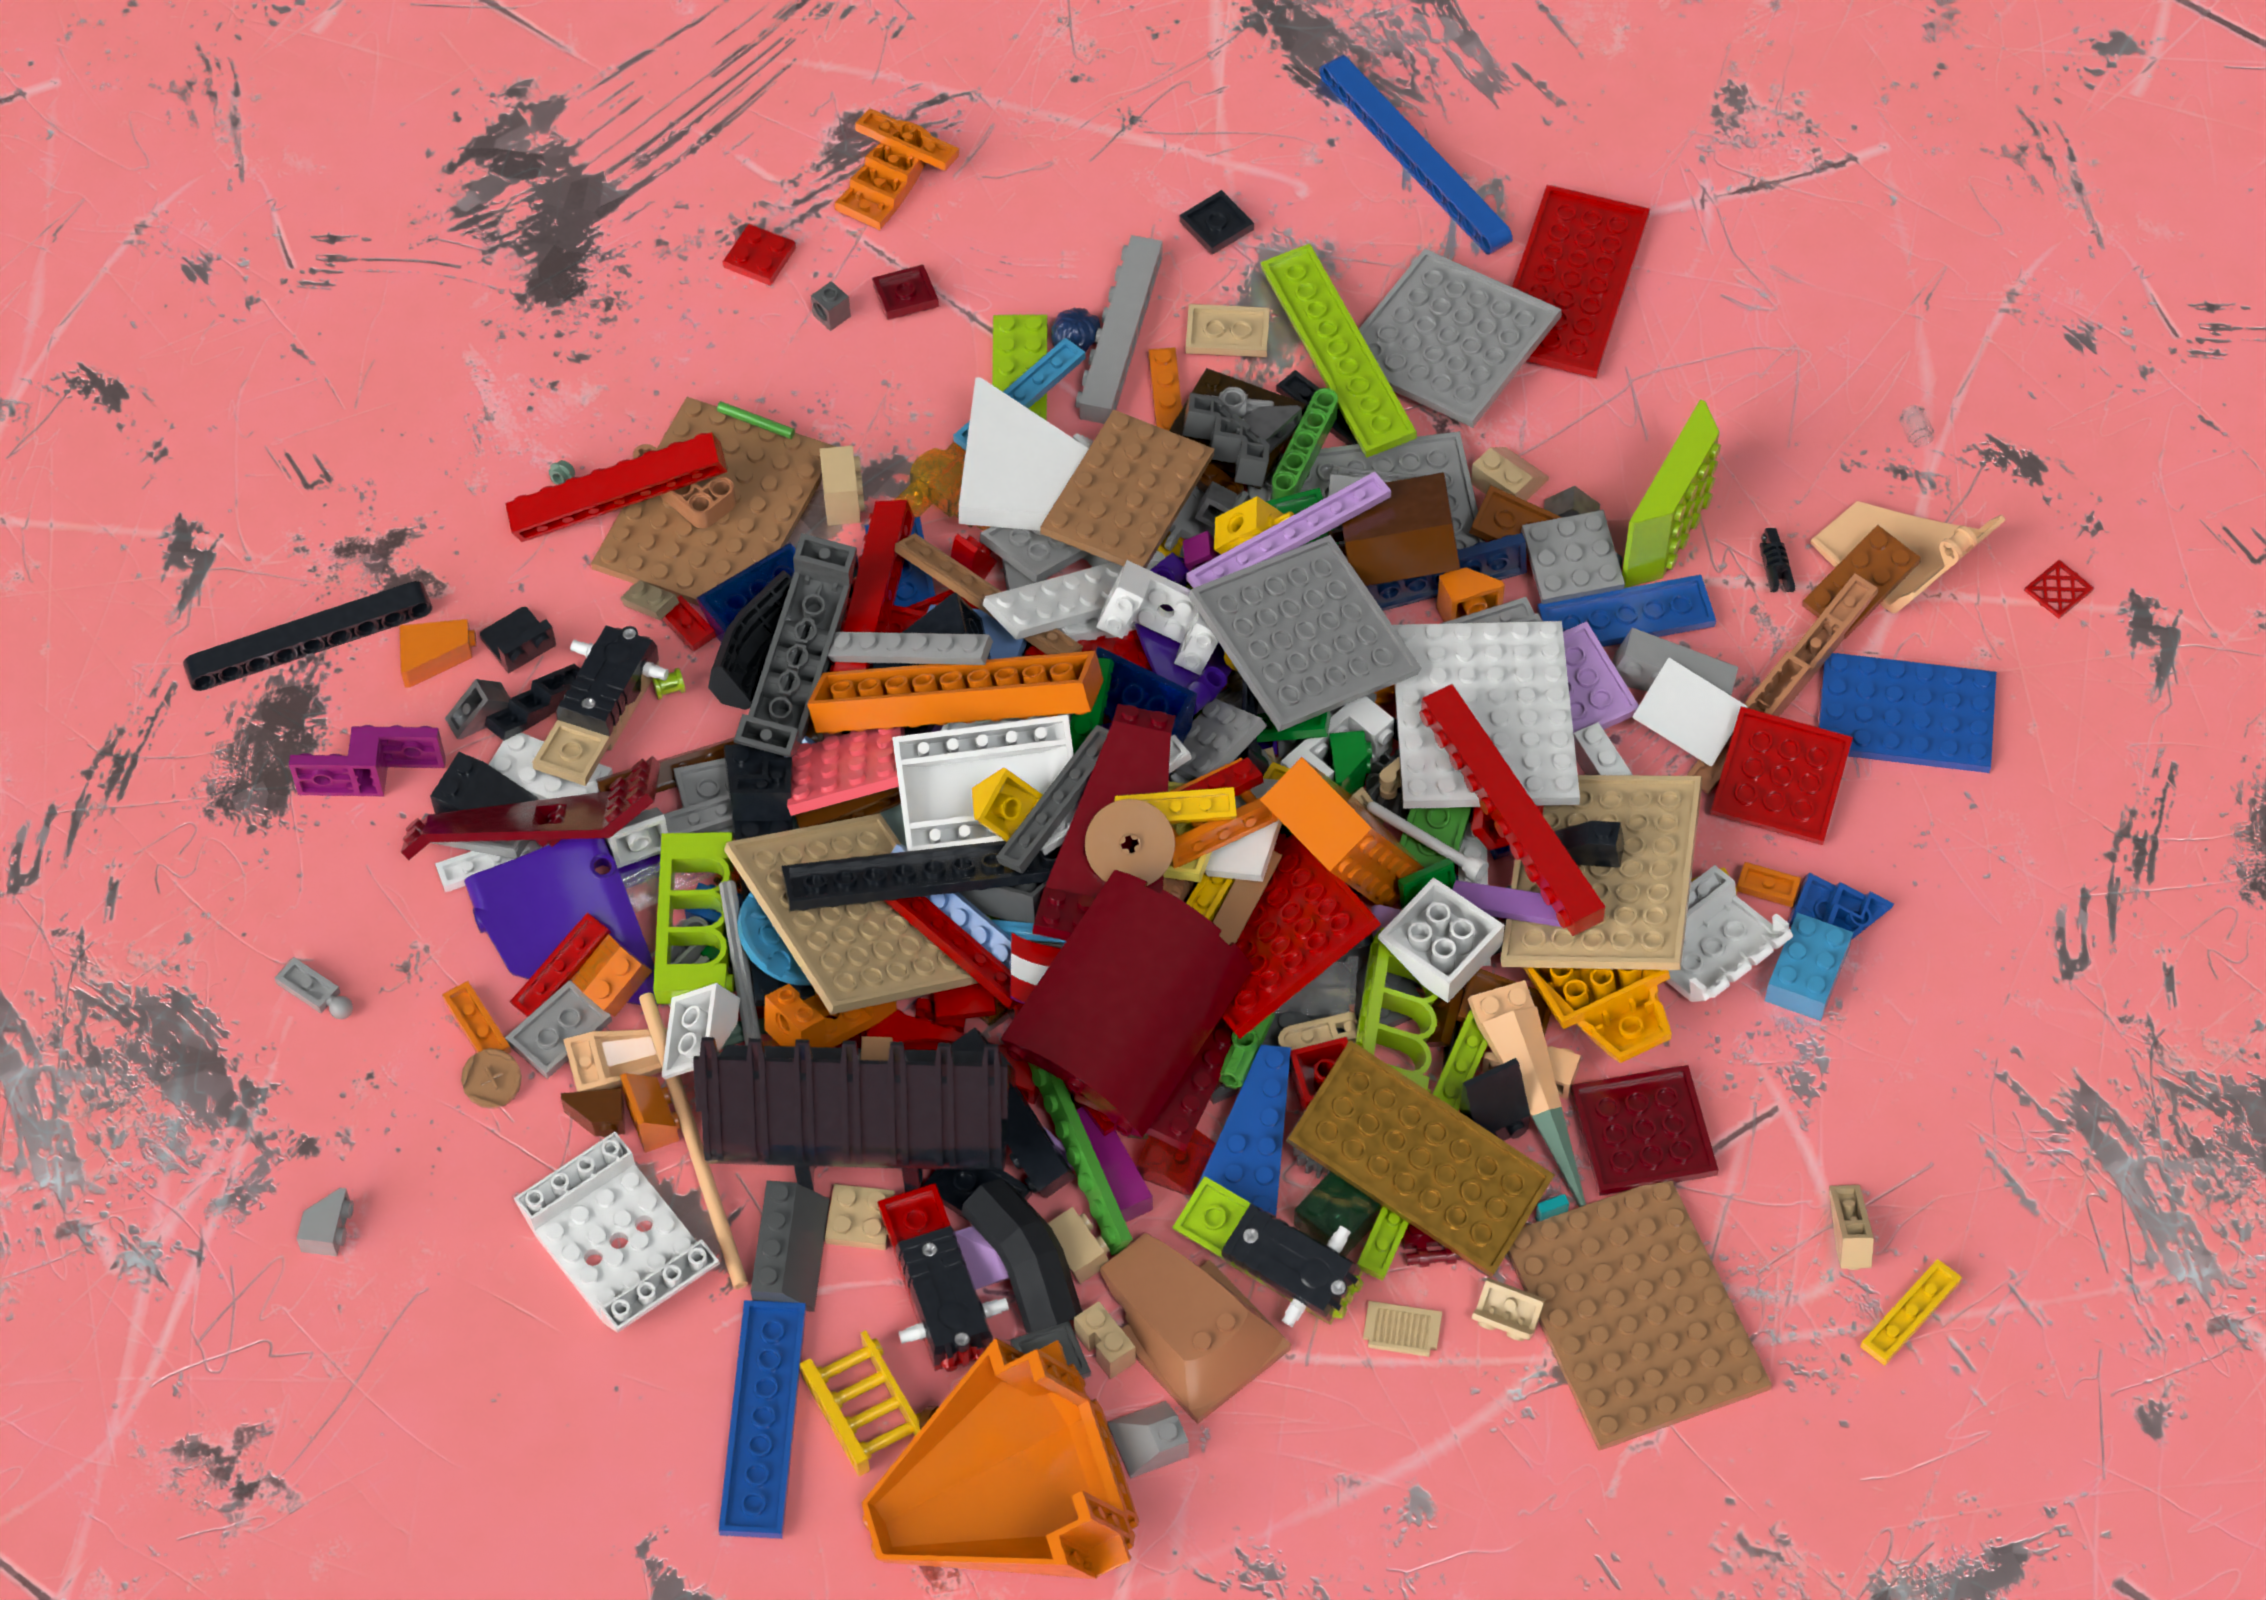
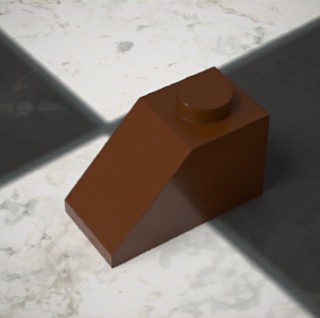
[561,1088,625,1138]

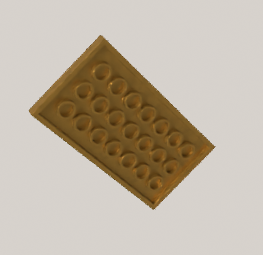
[1286,1040,1555,1277]

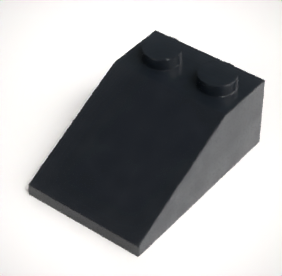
[430,752,538,814]
[1460,1058,1530,1141]

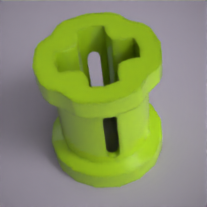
[651,668,686,700]

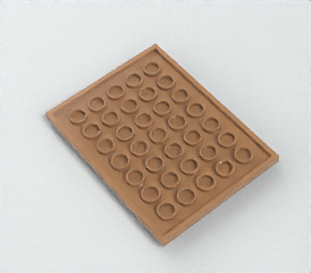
[591,397,836,618]
[1507,1181,1772,1451]

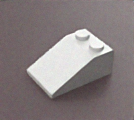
[661,983,740,1079]

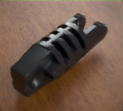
[1759,528,1795,592]

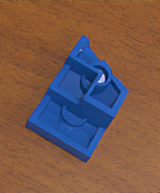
[1787,873,1894,939]

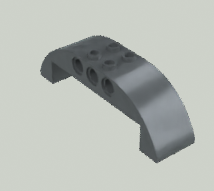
[734,533,857,758]

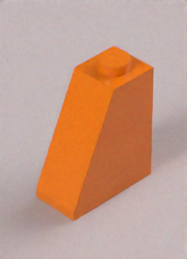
[399,619,477,688]

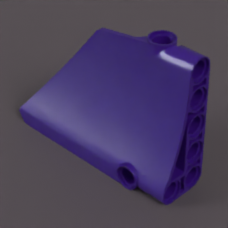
[464,838,659,1006]

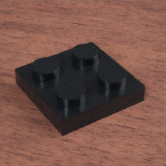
[1179,190,1254,255]

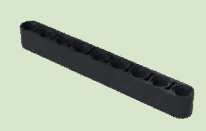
[183,581,433,691]

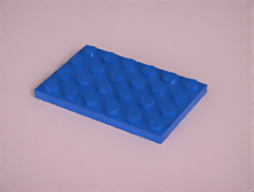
[1818,653,1997,773]

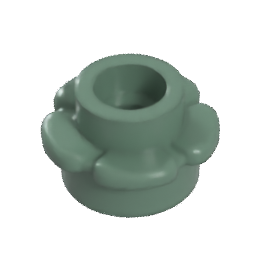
[549,460,575,485]

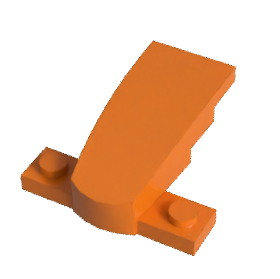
[835,108,959,230]

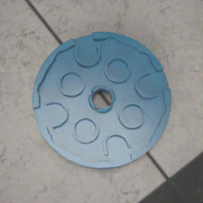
[737,892,811,985]

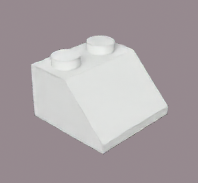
[605,807,668,868]

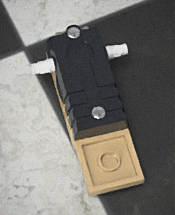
[532,625,669,786]

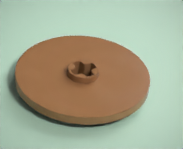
[1085,799,1175,886]

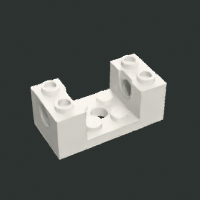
[1096,560,1218,675]
[1280,696,1394,781]

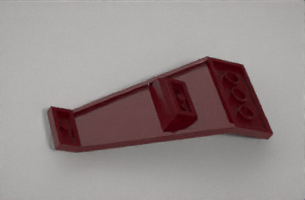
[1032,704,1176,941]
[401,756,660,860]

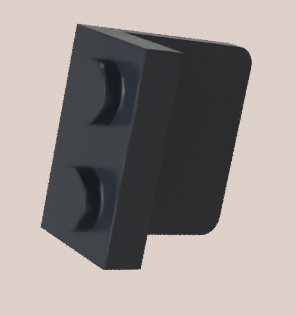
[480,607,556,674]

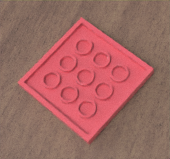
[787,726,905,816]

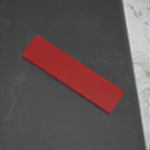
[510,912,611,1017]

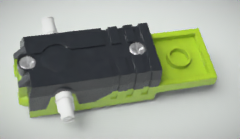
[1172,1176,1364,1327]

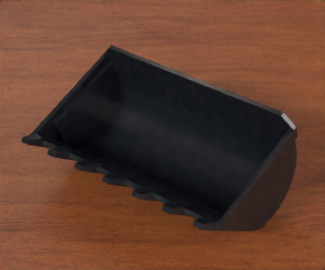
[693,1037,1016,1192]

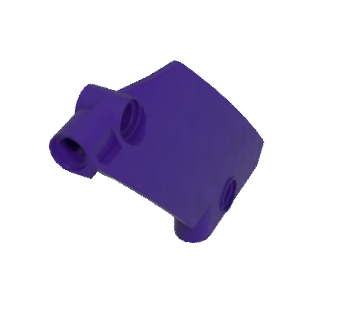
[1135,552,1232,717]

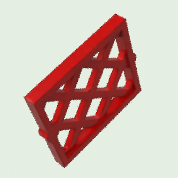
[2024,560,2094,619]

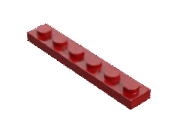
[885,897,1020,1009]

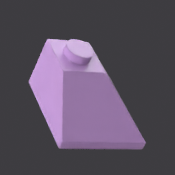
[955,1226,1009,1290]

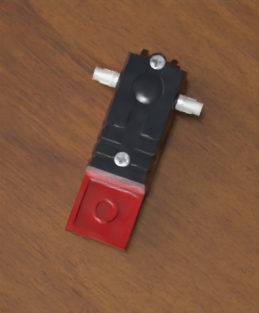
[877,1183,1009,1372]

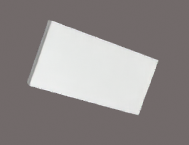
[1205,779,1282,882]

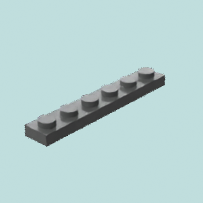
[996,725,1109,874]

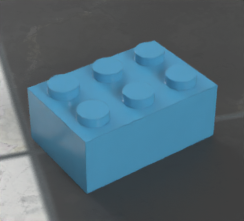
[1765,912,1854,1021]

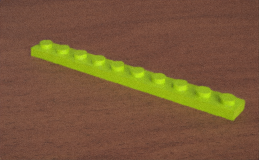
[1357,1010,1488,1281]

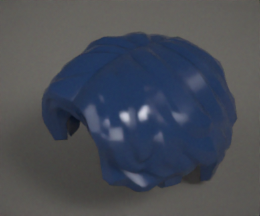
[1051,307,1100,353]

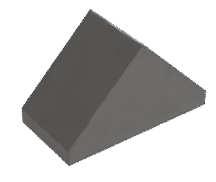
[1544,486,1600,517]

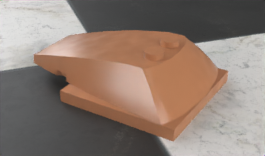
[1100,1233,1291,1424]

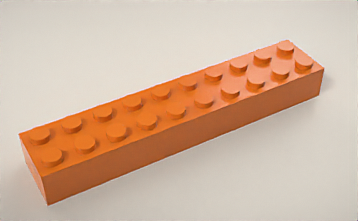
[807,651,1104,734]

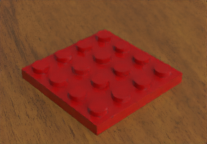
[1710,706,1853,845]

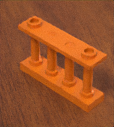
[1168,758,1278,869]

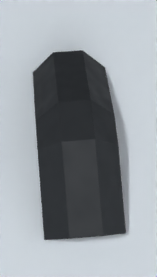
[708,570,792,710]
[962,1178,1082,1333]

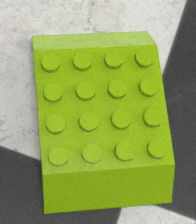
[1622,399,1721,588]

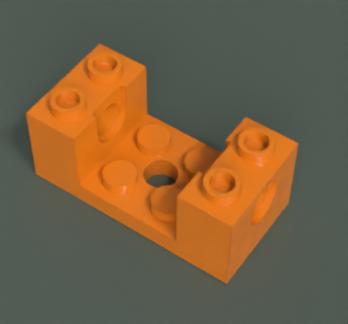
[764,984,897,1048]

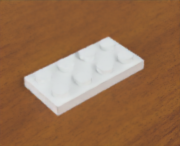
[488,733,613,800]

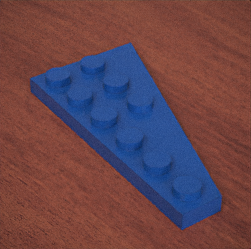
[1194,1045,1291,1217]

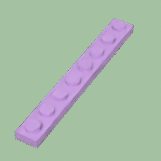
[1186,472,1391,588]

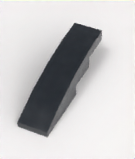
[484,664,580,741]

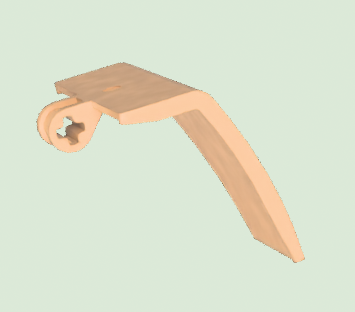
[1810,501,2006,613]

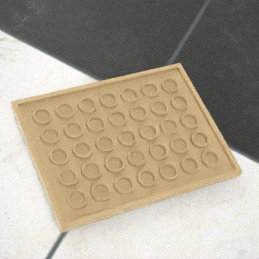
[1500,775,1702,970]
[724,813,978,1015]

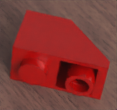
[950,533,998,580]

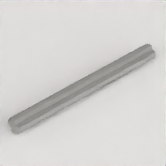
[719,880,761,1045]

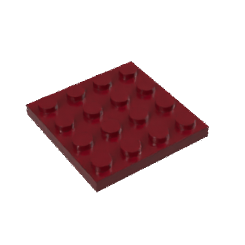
[1571,1065,1718,1196]

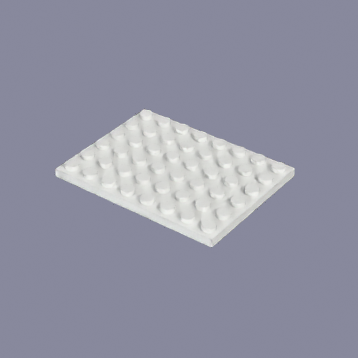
[1393,621,1580,809]

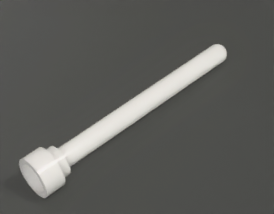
[1367,801,1489,883]

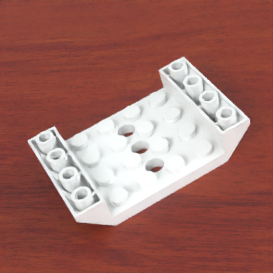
[514,1132,720,1333]

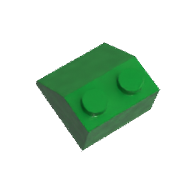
[1328,731,1372,794]

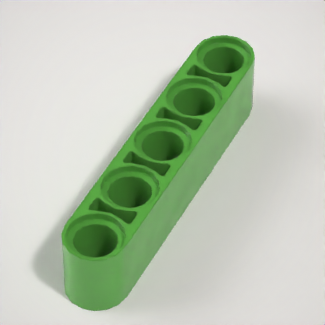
[1271,388,1338,500]

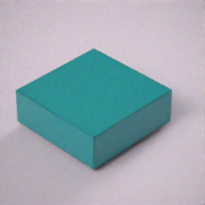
[1535,1194,1569,1222]

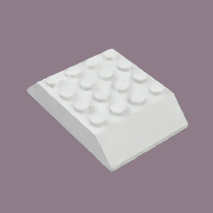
[892,715,1074,851]

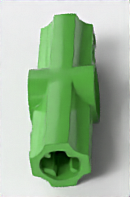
[1219,1012,1275,1089]

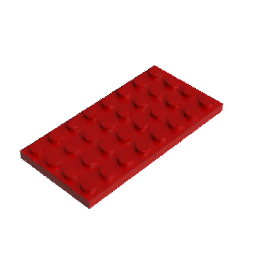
[1512,184,1650,378]

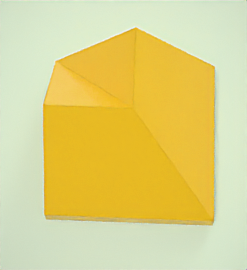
[972,768,1043,842]

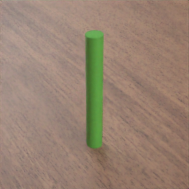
[717,401,795,439]

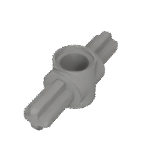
[1207,387,1274,419]

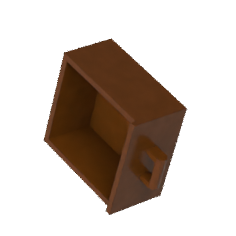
[1327,472,1460,586]

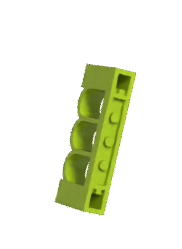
[653,832,734,1004]
[1355,927,1438,1093]

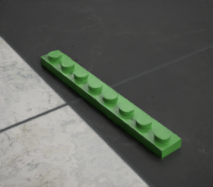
[1027,1062,1132,1255]

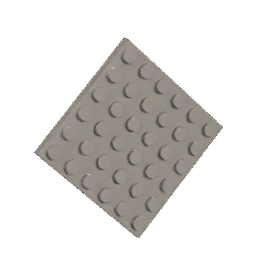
[1359,248,1562,428]
[1188,535,1422,732]

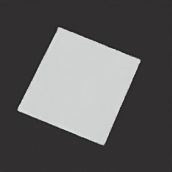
[1632,658,1748,766]

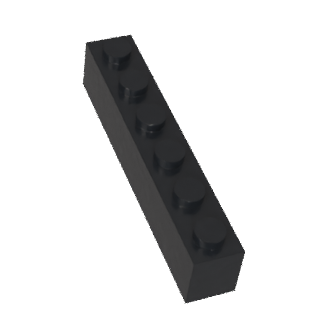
[951,1027,1076,1198]

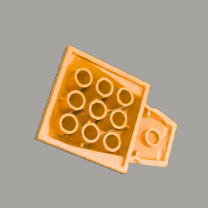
[1523,967,1672,1063]

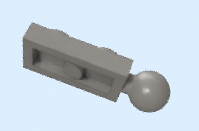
[275,957,353,1019]

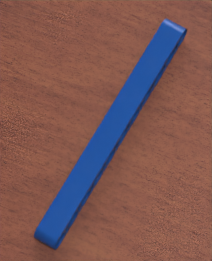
[1319,55,1513,255]

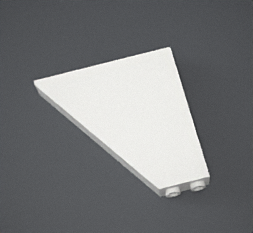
[959,377,1089,531]

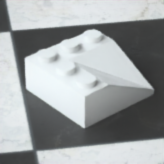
[1378,877,1505,1003]

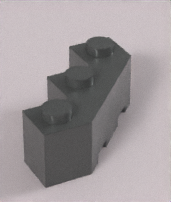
[1183,393,1269,487]

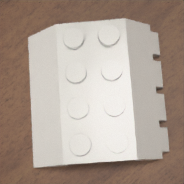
[1666,865,1793,1002]

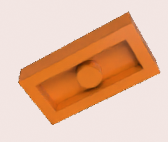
[1736,862,1801,907]

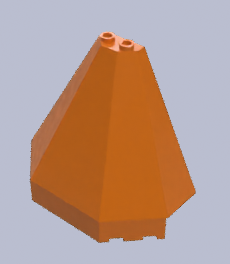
[861,1338,1139,1579]

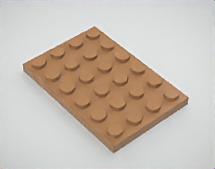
[1040,409,1214,569]

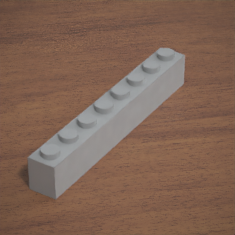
[1076,235,1163,424]

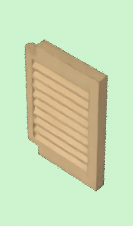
[1363,1301,1442,1357]

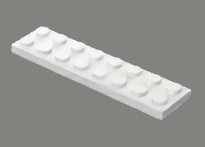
[983,551,1165,640]

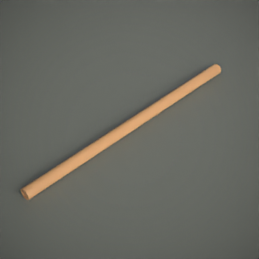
[639,993,748,1289]

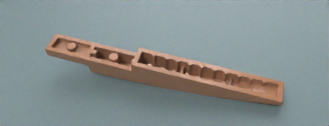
[1686,573,1878,795]

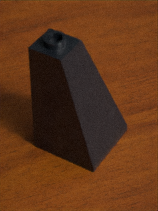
[872,592,991,669]

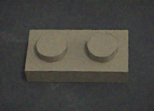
[621,580,679,620]

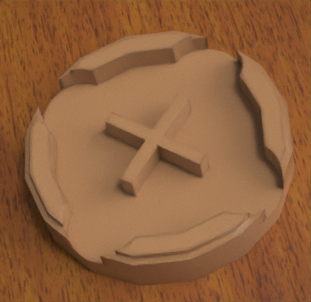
[461,1048,522,1109]

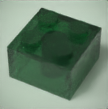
[1294,1171,1381,1257]

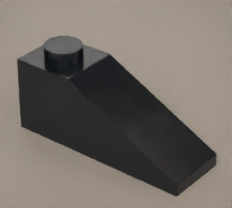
[1554,821,1625,867]

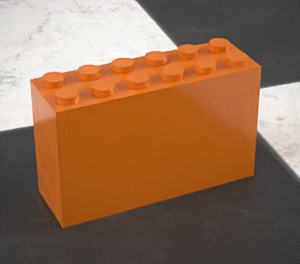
[1260,757,1424,907]

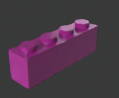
[1076,1107,1153,1222]

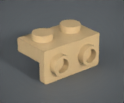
[1471,1278,1546,1341]

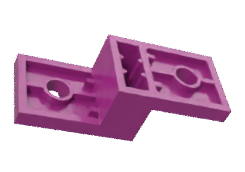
[289,725,446,797]

